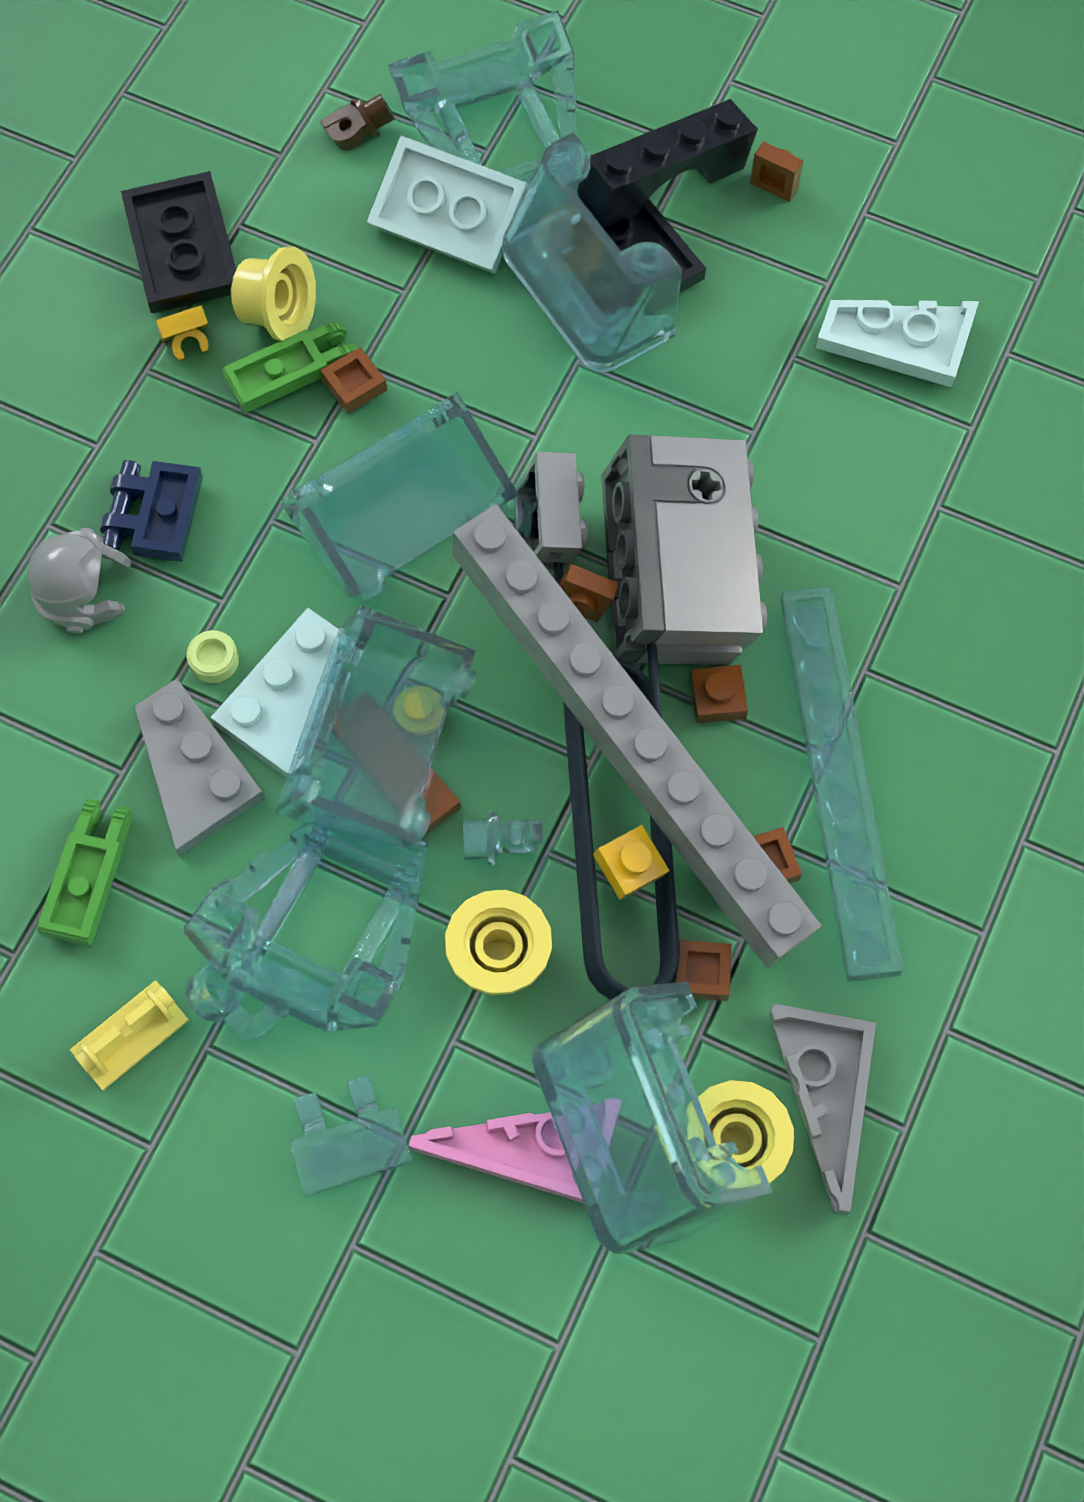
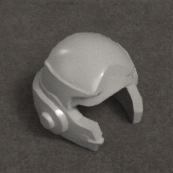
[28,528,131,634]

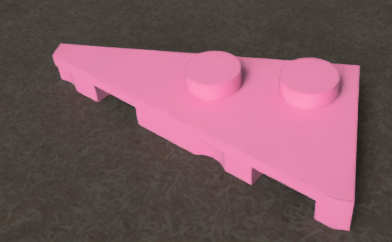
[409,1098,625,1207]

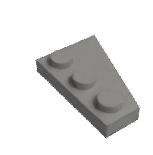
[134,678,265,857]

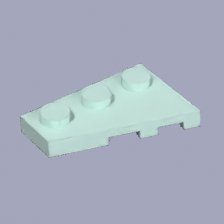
[816,300,979,388]

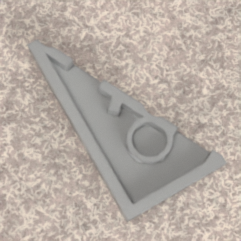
[769,1003,876,1215]

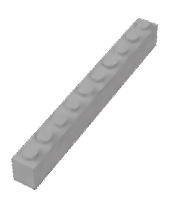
[452,504,822,969]

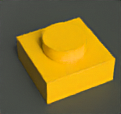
[593,825,670,900]

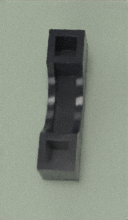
[575,99,758,229]

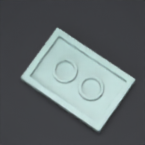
[367,136,530,274]

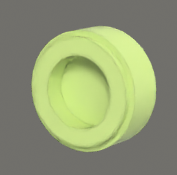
[186,630,239,683]

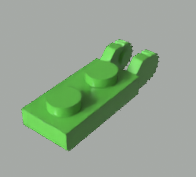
[221,321,357,414]
[37,798,132,947]

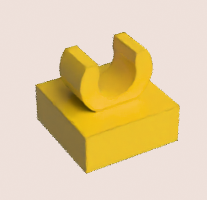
[156,305,208,361]

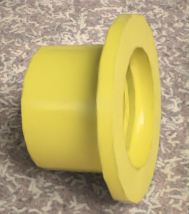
[231,246,316,341]
[445,890,552,995]
[682,1080,794,1193]

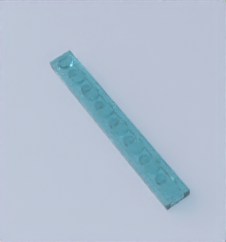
[780,586,903,982]

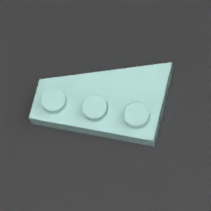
[211,608,348,782]

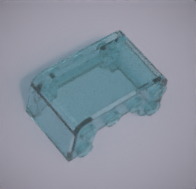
[532,982,773,1254]

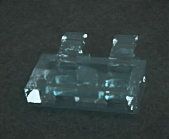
[289,1075,412,1197]

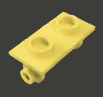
[70,980,189,1091]

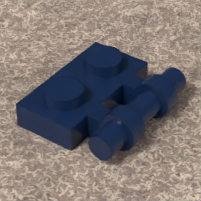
[100,460,203,562]

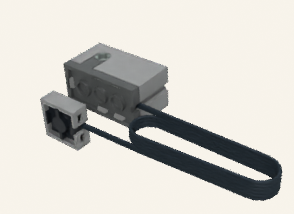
[513,434,767,1004]

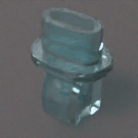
[463,811,543,865]

